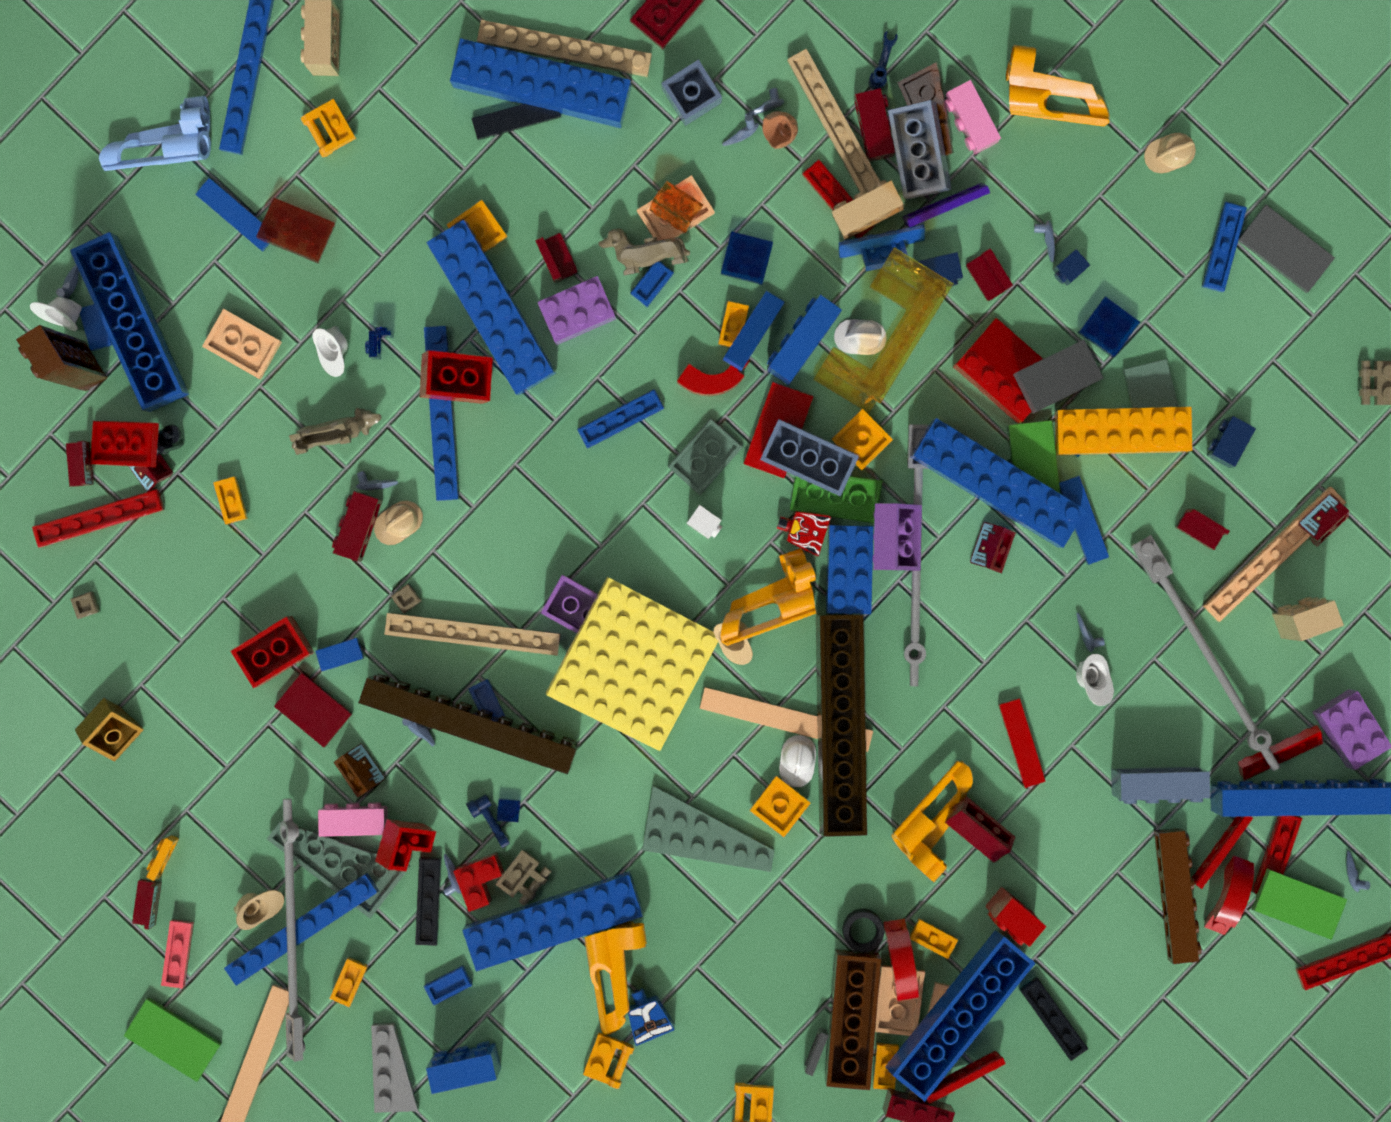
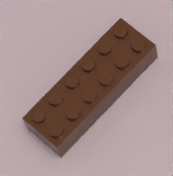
[16,325,108,391]
[825,950,881,1090]

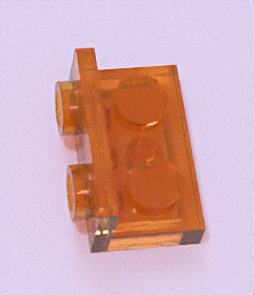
[649,181,704,233]

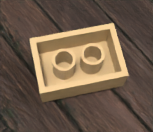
[301,0,340,76]
[832,180,903,240]
[1272,597,1344,641]

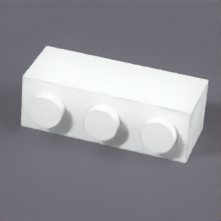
[687,505,722,539]

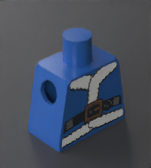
[628,988,675,1046]

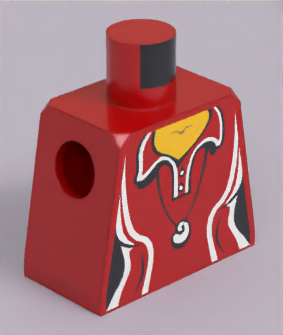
[776,512,831,556]

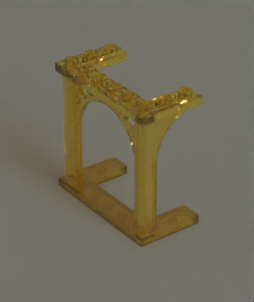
[813,247,954,414]

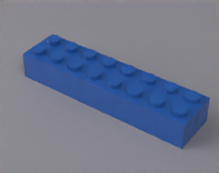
[450,38,632,128]
[426,220,556,395]
[70,232,189,412]
[910,418,1086,548]
[1210,779,1391,817]
[462,871,643,972]
[885,930,1035,1101]

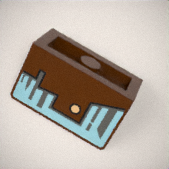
[334,743,385,798]

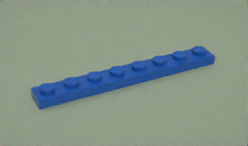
[219,0,274,155]
[424,326,459,501]
[224,873,379,986]

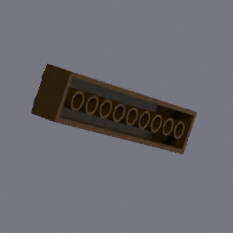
[816,615,867,837]
[358,673,579,775]

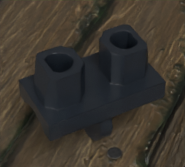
[157,424,184,456]

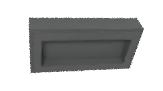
[804,1027,829,1076]

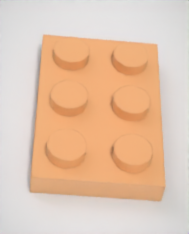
[636,175,715,241]
[202,309,282,380]
[875,965,925,1036]

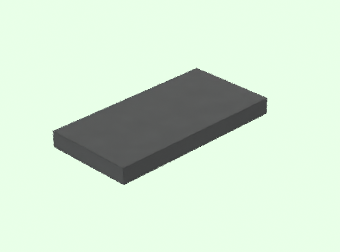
[1238,205,1335,293]
[1013,340,1103,413]

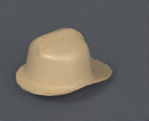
[1144,133,1196,174]
[374,501,423,545]
[713,621,753,665]
[234,890,284,930]

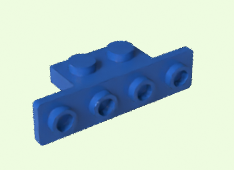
[838,225,925,271]

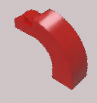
[677,359,751,396]
[1204,856,1254,935]
[883,918,919,1001]

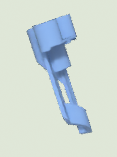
[99,96,211,171]

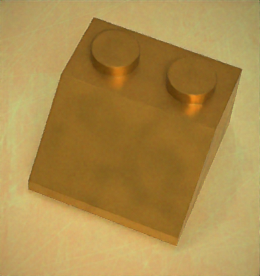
[75,698,144,762]

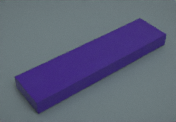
[902,183,990,227]

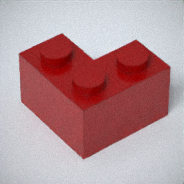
[375,819,437,871]
[453,852,505,912]

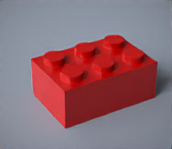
[419,350,493,404]
[230,616,315,688]
[985,886,1047,947]

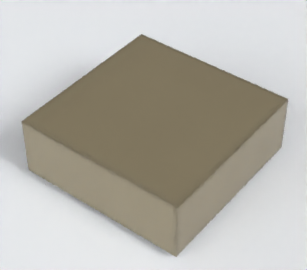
[391,583,422,614]
[70,591,100,619]

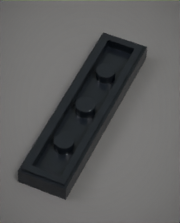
[472,104,561,140]
[415,857,442,946]
[1019,977,1088,1061]

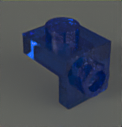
[365,327,394,360]

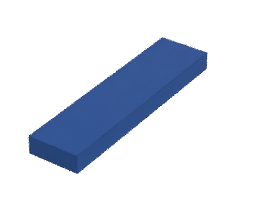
[195,178,277,252]
[1202,202,1247,292]
[723,291,785,371]
[577,389,664,449]
[1059,476,1109,565]

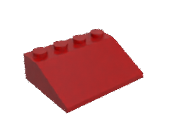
[953,318,1043,424]

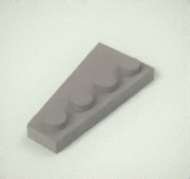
[371,1023,419,1113]

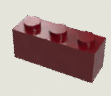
[853,88,895,162]
[332,491,383,562]
[945,796,1016,863]
[882,1088,955,1122]

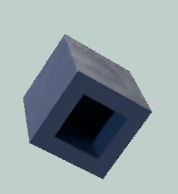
[1053,249,1090,286]

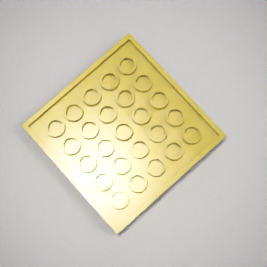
[545,577,718,751]

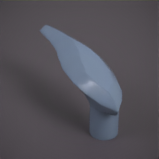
[745,88,784,117]
[722,115,759,146]
[1034,220,1055,262]
[56,265,79,299]
[356,471,398,490]
[1076,613,1105,653]
[402,719,435,747]
[1346,851,1370,892]
[443,854,461,896]

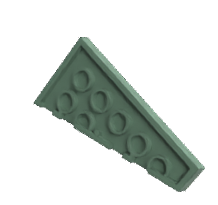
[642,785,775,872]
[267,821,411,918]

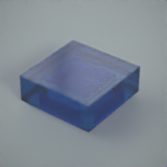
[497,798,521,823]

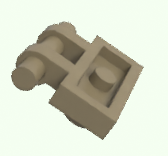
[1359,361,1391,405]
[495,849,552,906]

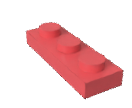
[161,919,194,989]

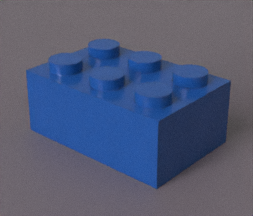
[426,1041,501,1094]

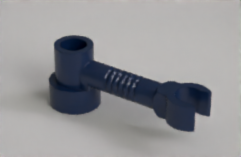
[868,31,898,90]
[465,794,510,848]

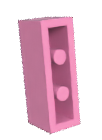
[945,80,1001,155]
[318,802,388,837]

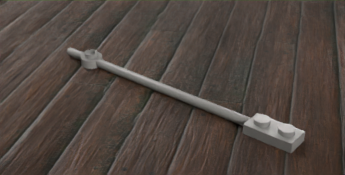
[903,424,929,686]
[1131,535,1280,771]
[280,798,305,1062]

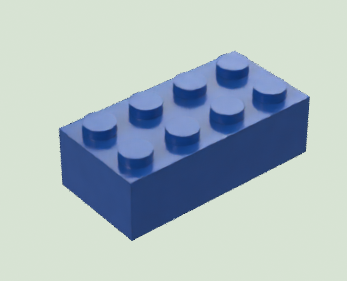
[767,294,842,386]
[826,525,874,614]

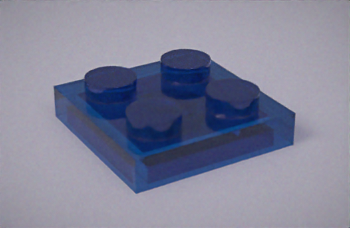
[720,231,773,285]
[1078,296,1140,358]

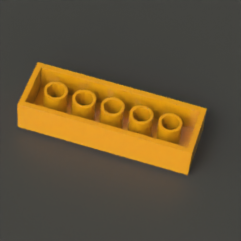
[1055,407,1192,455]

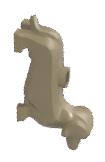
[598,228,690,275]
[289,408,382,455]

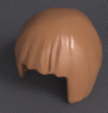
[762,111,798,149]

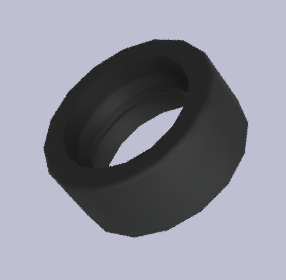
[842,908,885,953]

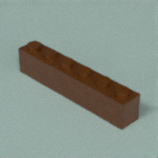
[1154,828,1202,964]

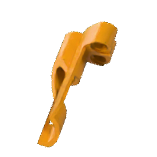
[1006,45,1110,127]
[721,548,816,646]
[891,761,973,882]
[584,921,647,1035]

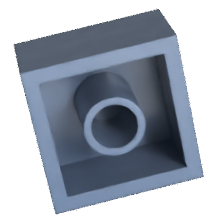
[661,59,722,126]

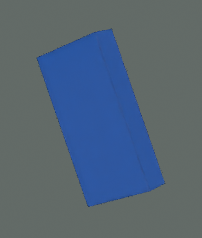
[630,261,674,308]
[80,304,113,351]
[315,638,364,671]
[468,679,505,718]
[424,965,473,1006]

